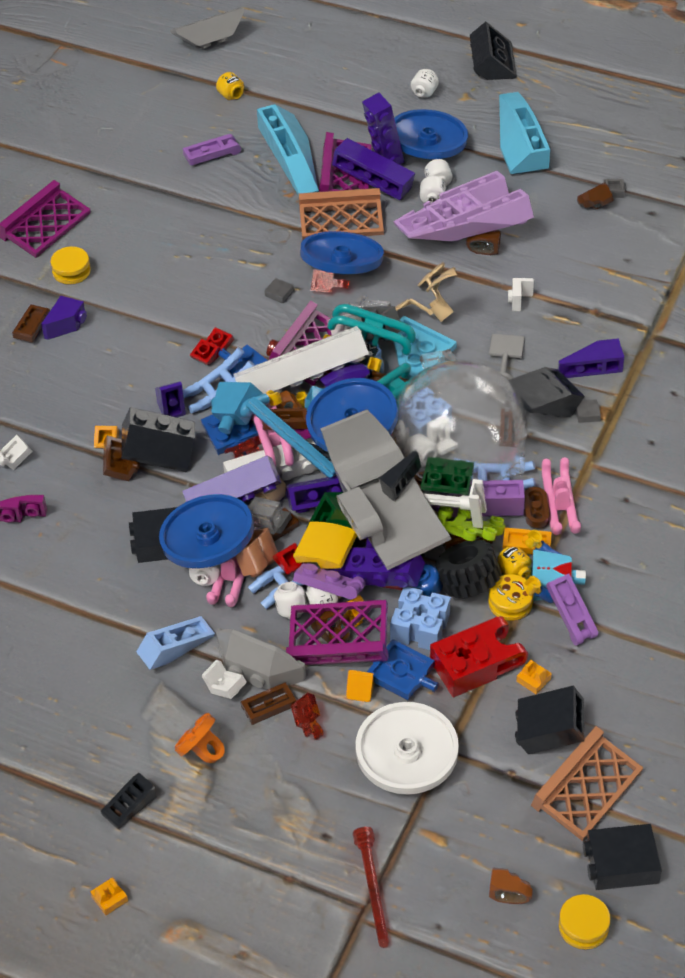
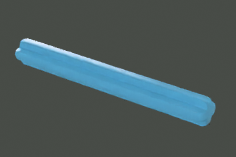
[246,396,336,478]

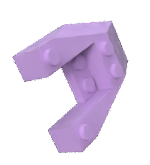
[393,171,534,241]

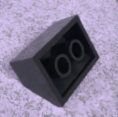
[470,21,517,80]
[121,407,195,472]

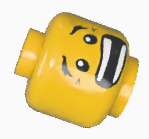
[216,72,244,100]
[497,547,533,579]

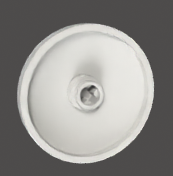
[356,702,459,794]

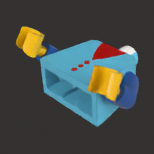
[524,530,586,603]

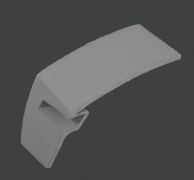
[320,410,451,570]

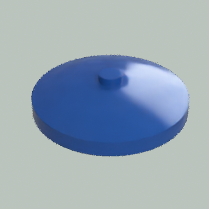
[394,109,468,159]
[300,231,384,274]
[306,378,398,452]
[159,494,254,569]

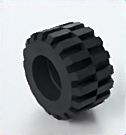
[435,540,501,598]

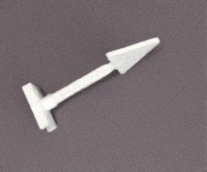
[423,479,487,528]

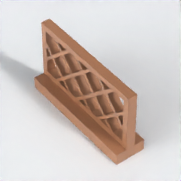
[299,188,384,240]
[531,726,643,841]

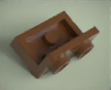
[103,435,140,481]

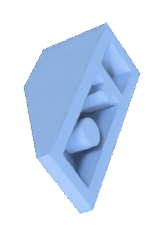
[136,616,215,670]

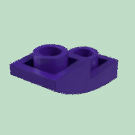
[320,364,370,387]

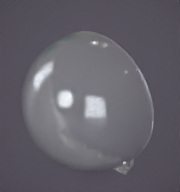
[391,360,528,481]

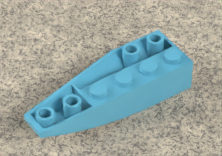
[499,92,550,174]
[257,104,319,196]

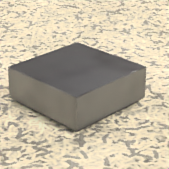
[603,179,625,198]
[264,278,294,303]
[575,399,601,423]

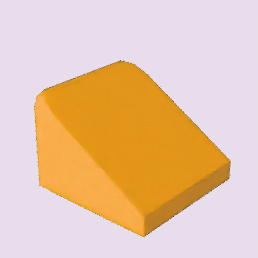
[94,426,119,448]
[346,670,374,702]

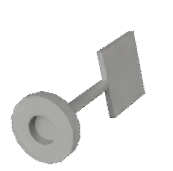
[485,334,524,399]

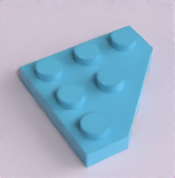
[393,316,457,380]

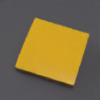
[293,522,357,569]

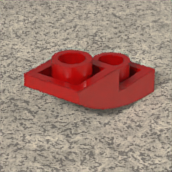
[190,327,234,365]

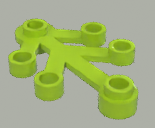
[437,506,505,541]

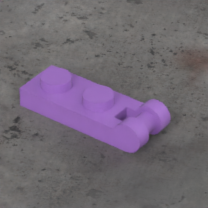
[183,134,241,166]
[293,563,365,599]
[546,574,598,646]

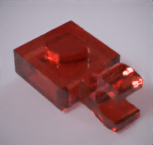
[311,269,349,293]
[224,435,262,459]
[291,692,324,740]

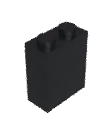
[129,507,177,563]
[515,685,584,754]
[583,824,662,890]

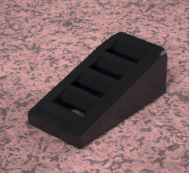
[379,450,421,501]
[100,772,157,829]

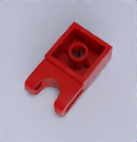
[430,616,528,698]

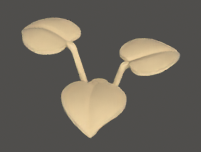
[395,262,457,322]

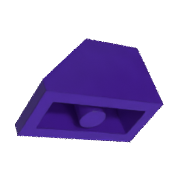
[41,296,87,340]
[155,382,186,417]

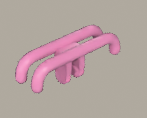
[251,404,294,467]
[542,457,581,535]
[206,556,245,608]

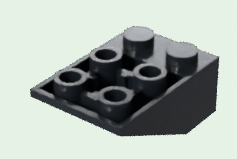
[504,367,585,417]

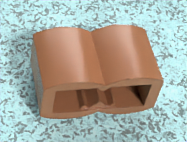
[235,528,278,577]

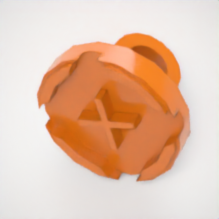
[175,713,224,763]

